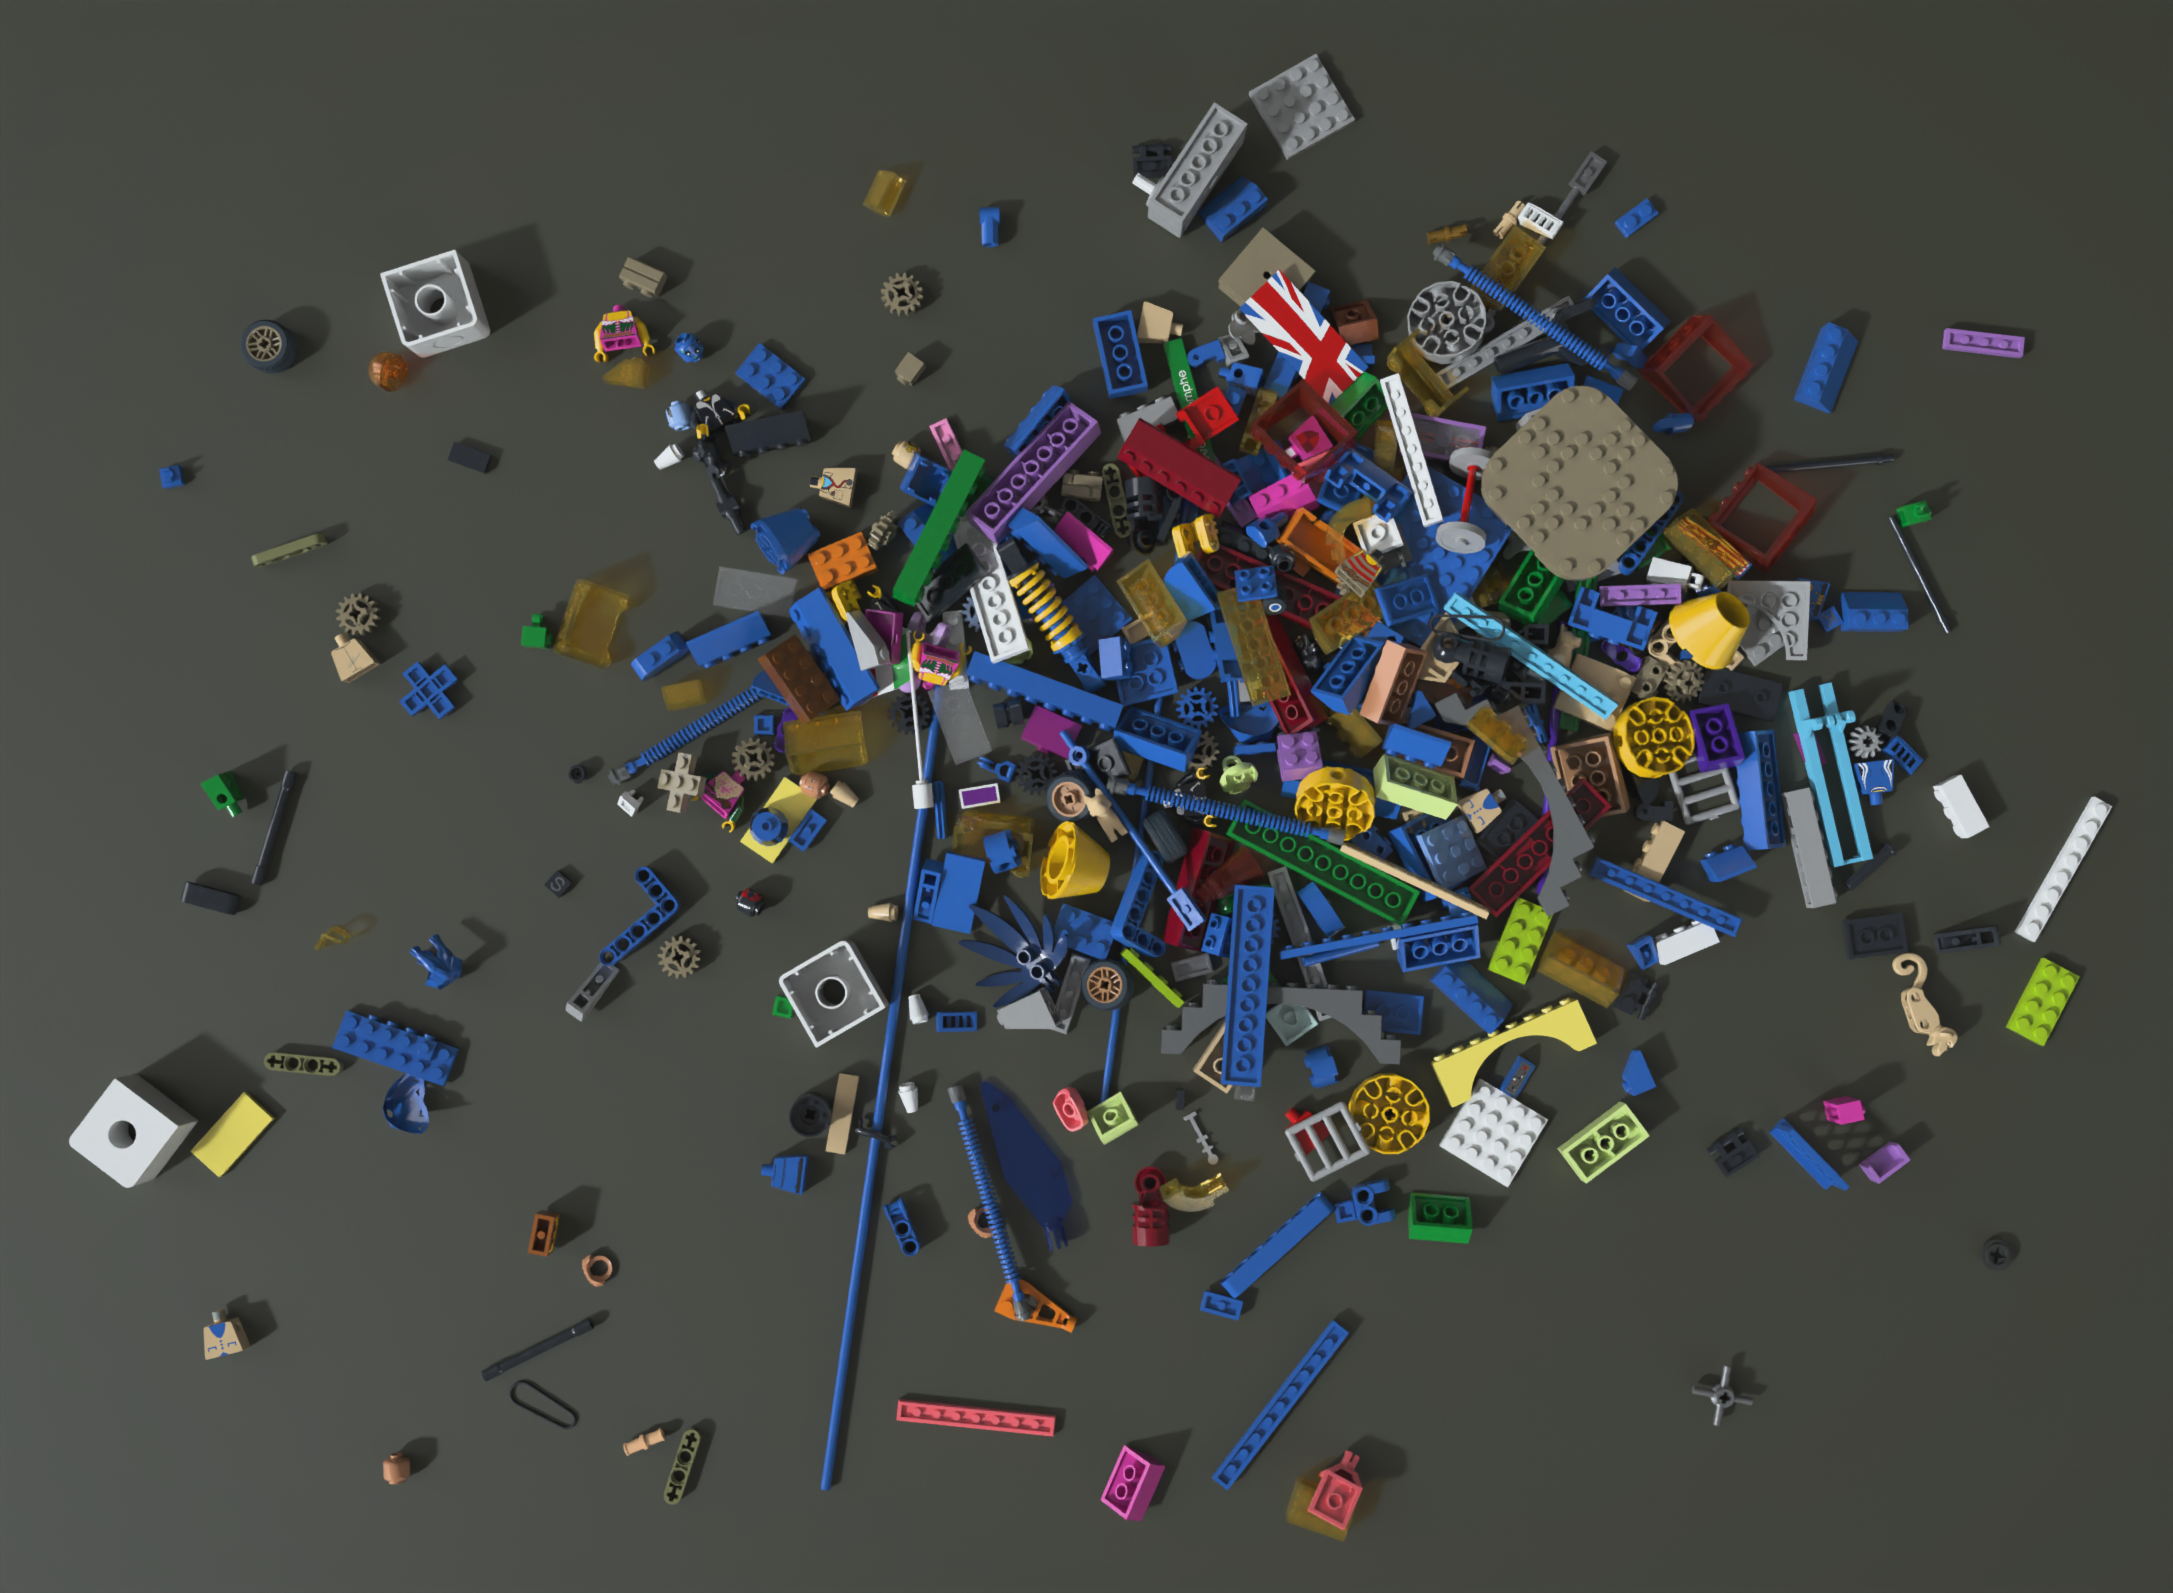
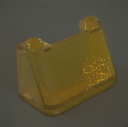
[553,579,630,670]
[952,810,1035,878]

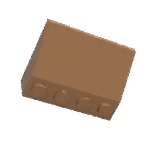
[1550,732,1630,817]

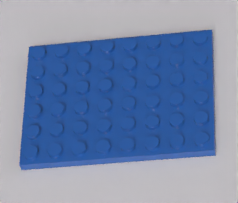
[1334,466,1512,647]

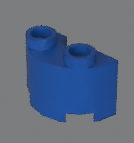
[1303,1045,1339,1089]

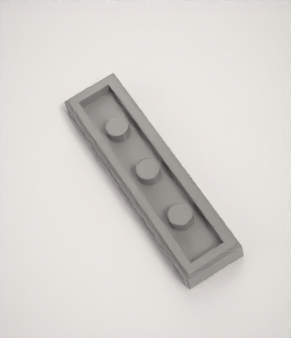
[1051,953,1091,1034]

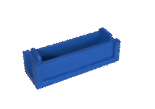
[1458,730,1495,792]

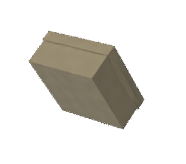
[1218,228,1315,307]

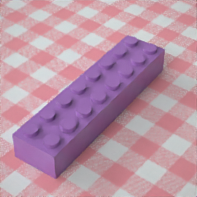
[965,401,1101,545]

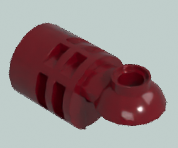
[1132,1166,1170,1247]

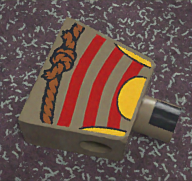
[1334,549,1384,598]

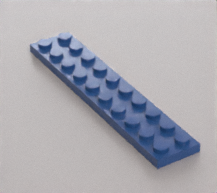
[1221,885,1275,1087]

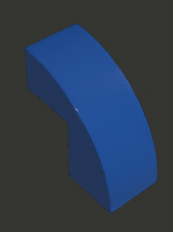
[1297,882,1345,938]

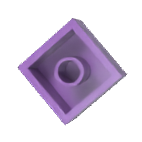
[1276,731,1323,781]

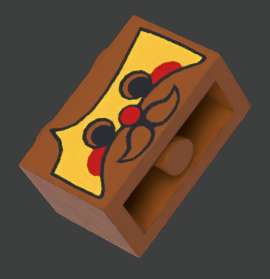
[528,1210,561,1257]

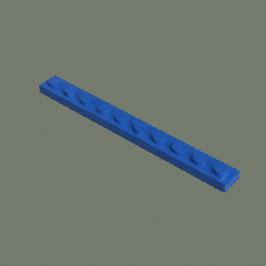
[1280,912,1479,959]
[1212,1319,1349,1491]

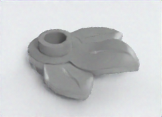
[1228,309,1260,345]

